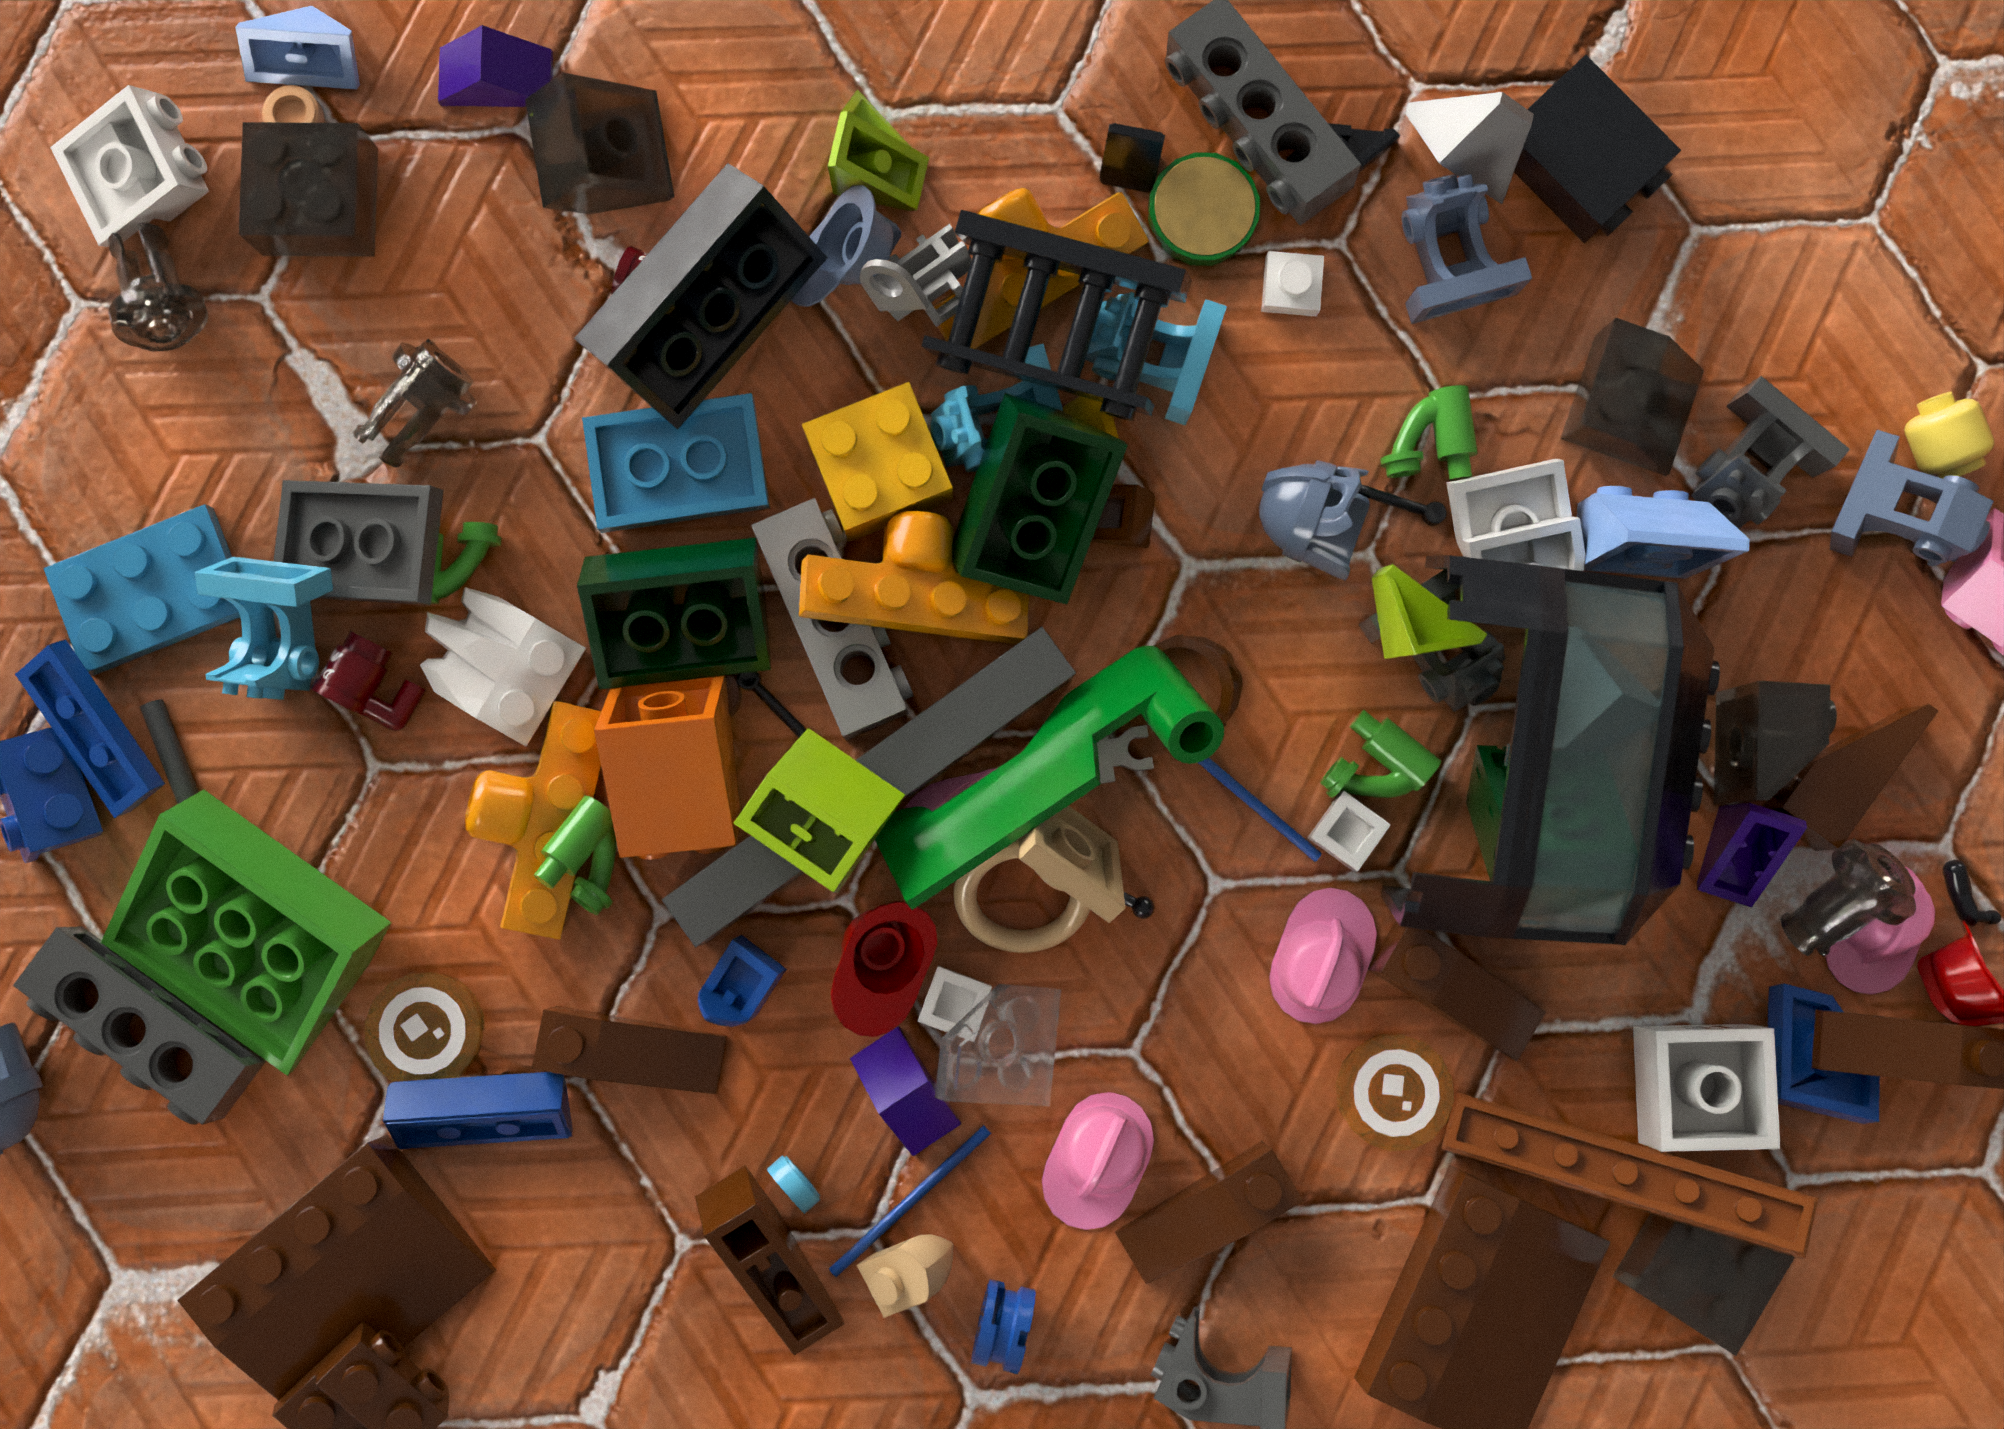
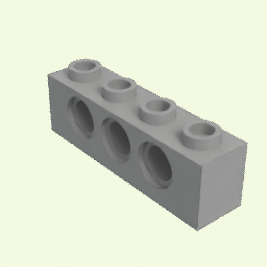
[751,498,914,741]

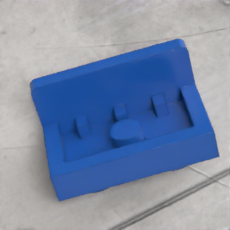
[0,727,103,864]

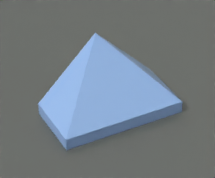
[235,6,360,89]

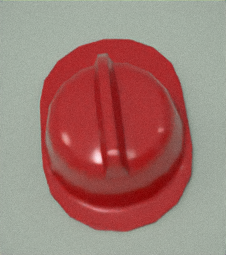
[830,901,938,1037]
[1917,920,2004,1026]

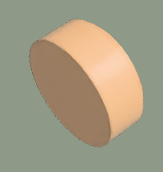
[262,85,325,147]

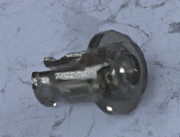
[107,223,208,352]
[353,339,476,468]
[1780,839,1916,957]

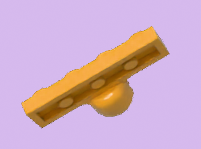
[933,188,1149,349]
[799,511,1029,645]
[465,701,601,940]

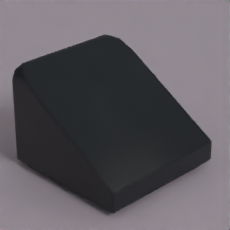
[1099,123,1165,192]

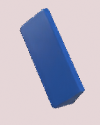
[383,1072,573,1149]

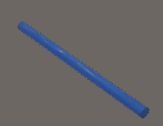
[1198,758,1322,862]
[829,1125,991,1277]

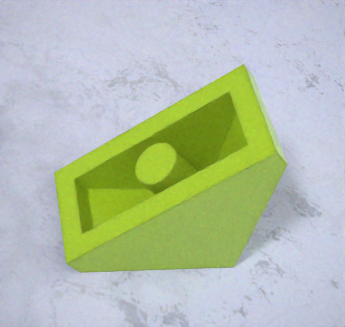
[828,90,929,211]
[1371,564,1488,659]

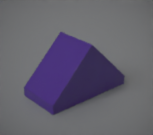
[438,25,553,107]
[1697,803,1807,908]
[850,1026,961,1156]

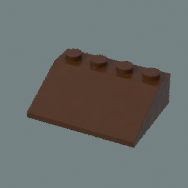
[177,1134,496,1401]
[1354,1165,1610,1429]

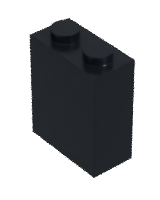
[1514,55,1681,244]

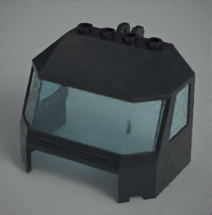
[1381,555,1720,945]

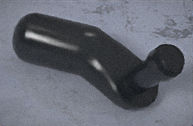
[1943,860,2001,927]

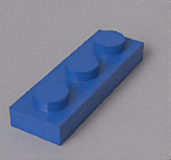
[15,640,165,818]

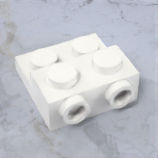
[50,85,209,248]

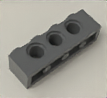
[1165,0,1361,226]
[13,926,266,1125]

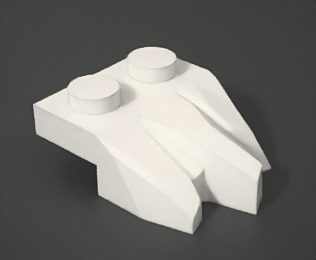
[1446,459,1586,589]
[420,587,586,746]

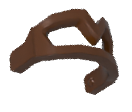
[1153,634,1243,726]

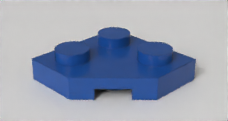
[1768,983,1880,1124]

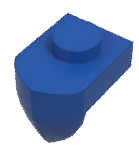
[698,935,787,1027]

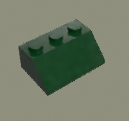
[952,393,1128,605]
[577,537,771,690]

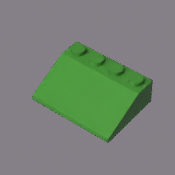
[101,789,392,1076]

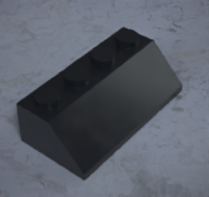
[574,163,828,430]

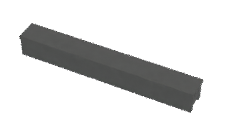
[661,627,1076,947]

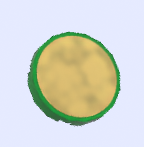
[1148,152,1260,266]

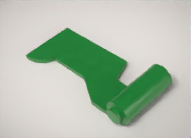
[875,646,1224,910]

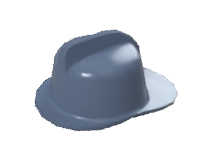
[791,185,901,307]

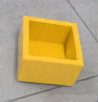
[802,382,953,542]

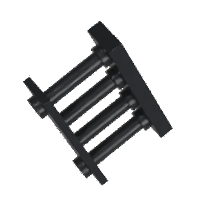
[921,210,1192,421]

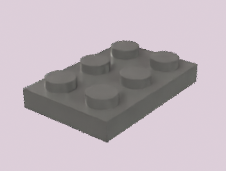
[273,480,444,605]

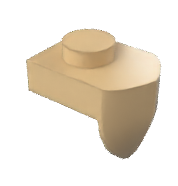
[857,1234,953,1318]

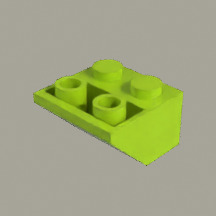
[734,728,906,893]

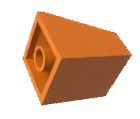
[594,675,741,860]

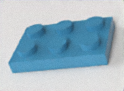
[582,393,770,533]
[43,504,240,676]

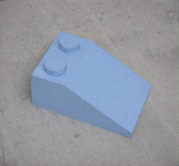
[1577,486,1750,579]

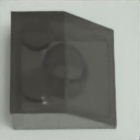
[525,72,674,214]
[1560,318,1704,476]
[1713,681,1837,805]

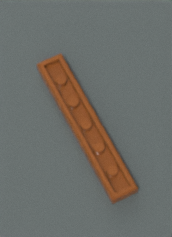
[1441,1092,1819,1259]

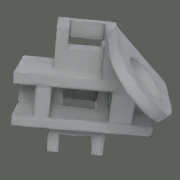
[859,224,972,327]

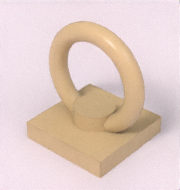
[954,806,1126,953]

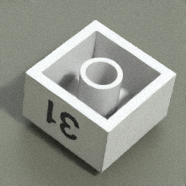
[1633,1024,1780,1152]

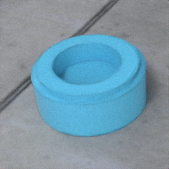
[767,1155,821,1214]

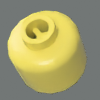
[1904,392,1995,479]

